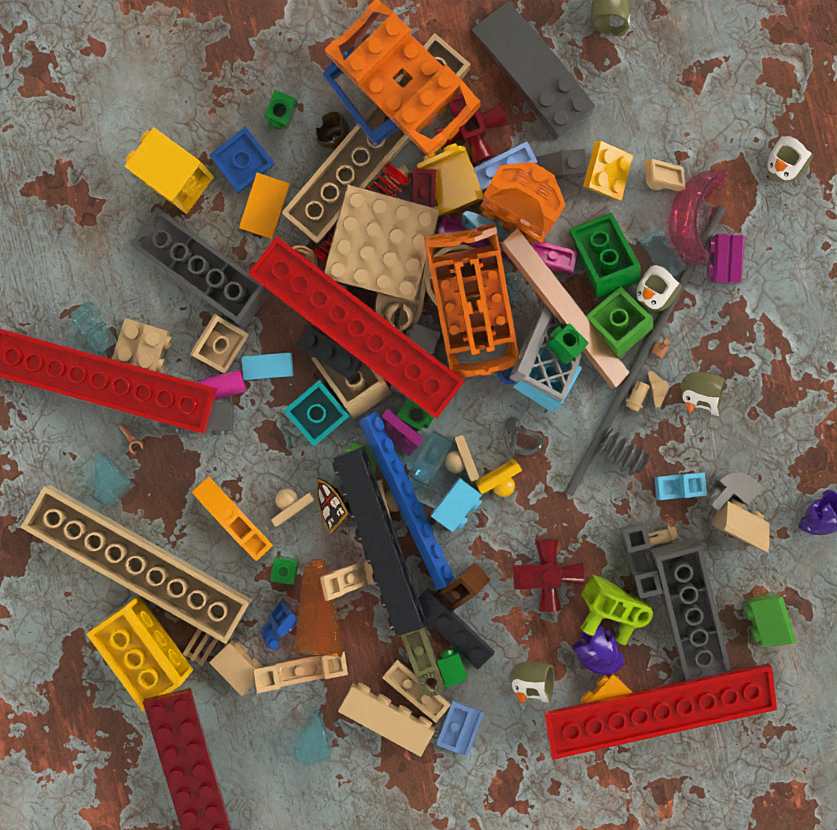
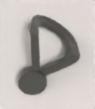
[505,417,544,455]

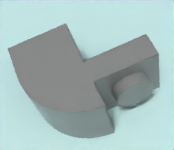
[707,472,764,511]

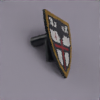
[316,478,350,535]

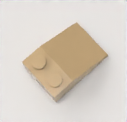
[311,342,392,420]
[710,499,769,552]

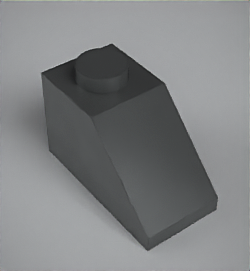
[536,149,587,179]

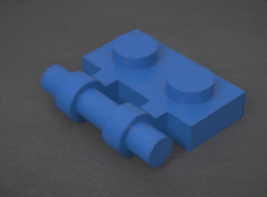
[261,599,298,650]

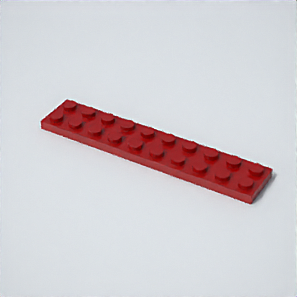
[248,236,465,419]
[0,329,217,434]
[544,663,777,760]

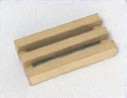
[182,629,218,666]

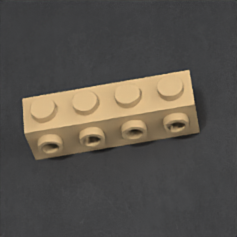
[338,683,434,757]

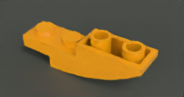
[191,476,273,561]

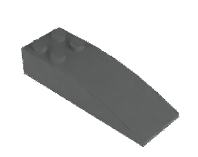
[471,1,596,140]
[130,207,271,327]
[650,537,731,681]

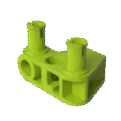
[580,574,653,645]

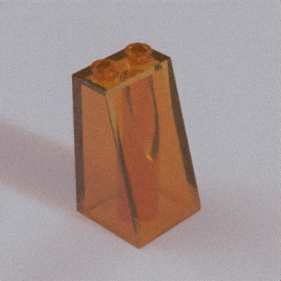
[295,559,345,657]

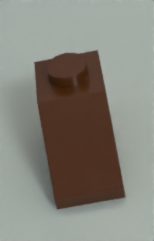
[436,562,490,611]

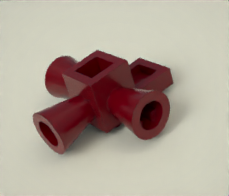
[434,93,508,164]
[513,539,585,612]

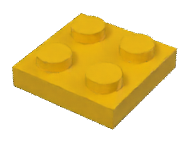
[583,141,633,201]

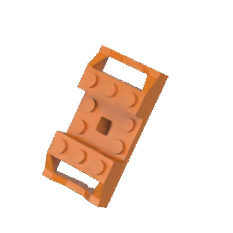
[324,0,481,157]
[480,162,566,246]
[424,223,519,377]

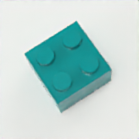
[283,380,351,447]

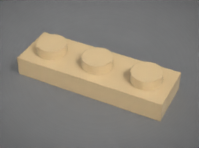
[382,659,451,723]

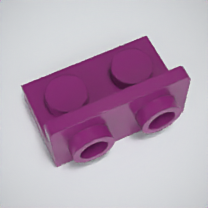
[381,409,424,456]

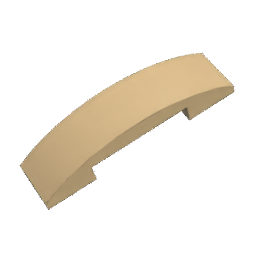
[320,561,374,601]
[253,651,348,693]

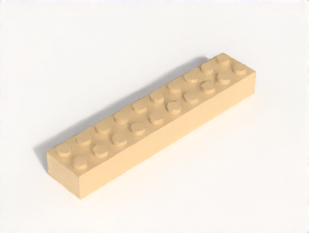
[282,33,471,245]
[20,485,252,644]

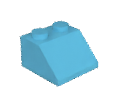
[513,342,582,413]
[431,477,482,532]

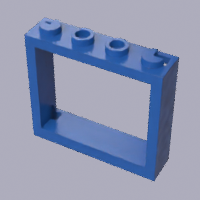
[322,16,418,146]

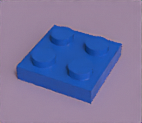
[209,127,275,193]

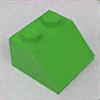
[586,286,653,358]
[744,591,797,647]

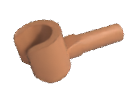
[650,339,670,359]
[119,424,144,454]

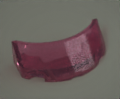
[669,169,728,266]

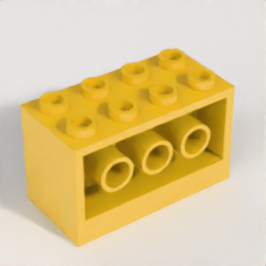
[124,127,214,214]
[86,595,194,712]

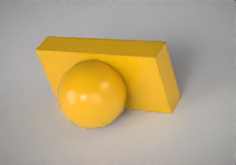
[474,459,522,497]

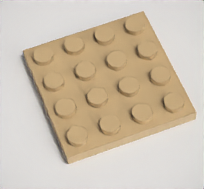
[324,184,440,301]

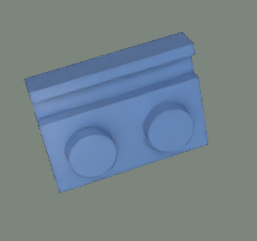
[436,700,484,757]

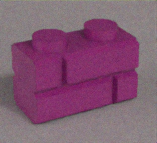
[707,234,745,284]

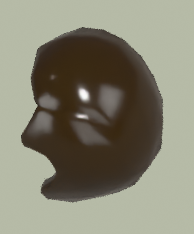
[316,111,350,149]

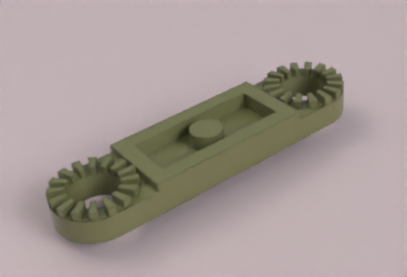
[401,627,444,697]

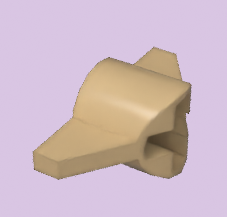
[648,371,669,408]

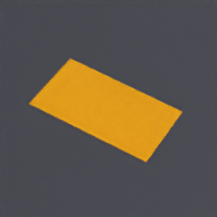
[239,173,290,239]

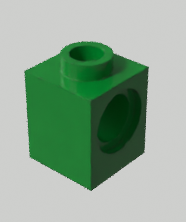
[264,90,298,130]
[546,323,589,365]
[397,398,434,431]
[270,555,300,585]
[436,649,468,688]

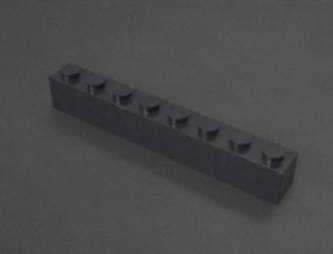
[333,446,427,636]

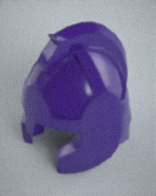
[799,490,837,535]
[572,625,625,675]

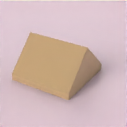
[190,314,249,374]

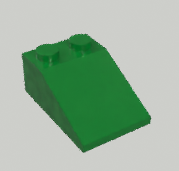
[569,213,641,298]

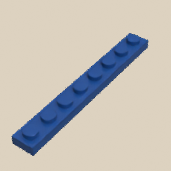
[358,411,454,590]

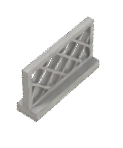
[509,300,586,402]

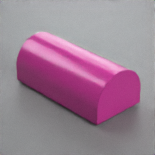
[196,369,248,401]

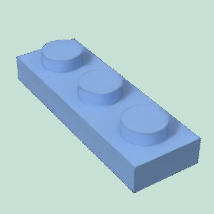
[474,142,537,191]

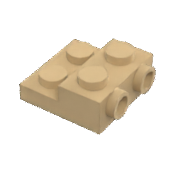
[112,318,172,373]

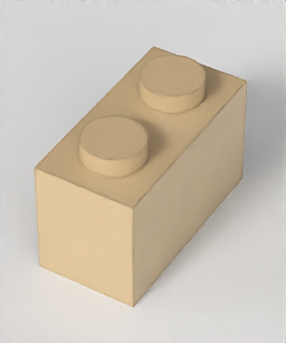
[209,640,262,696]

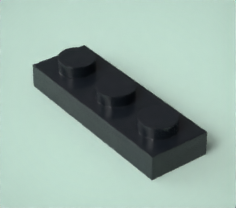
[296,326,363,381]

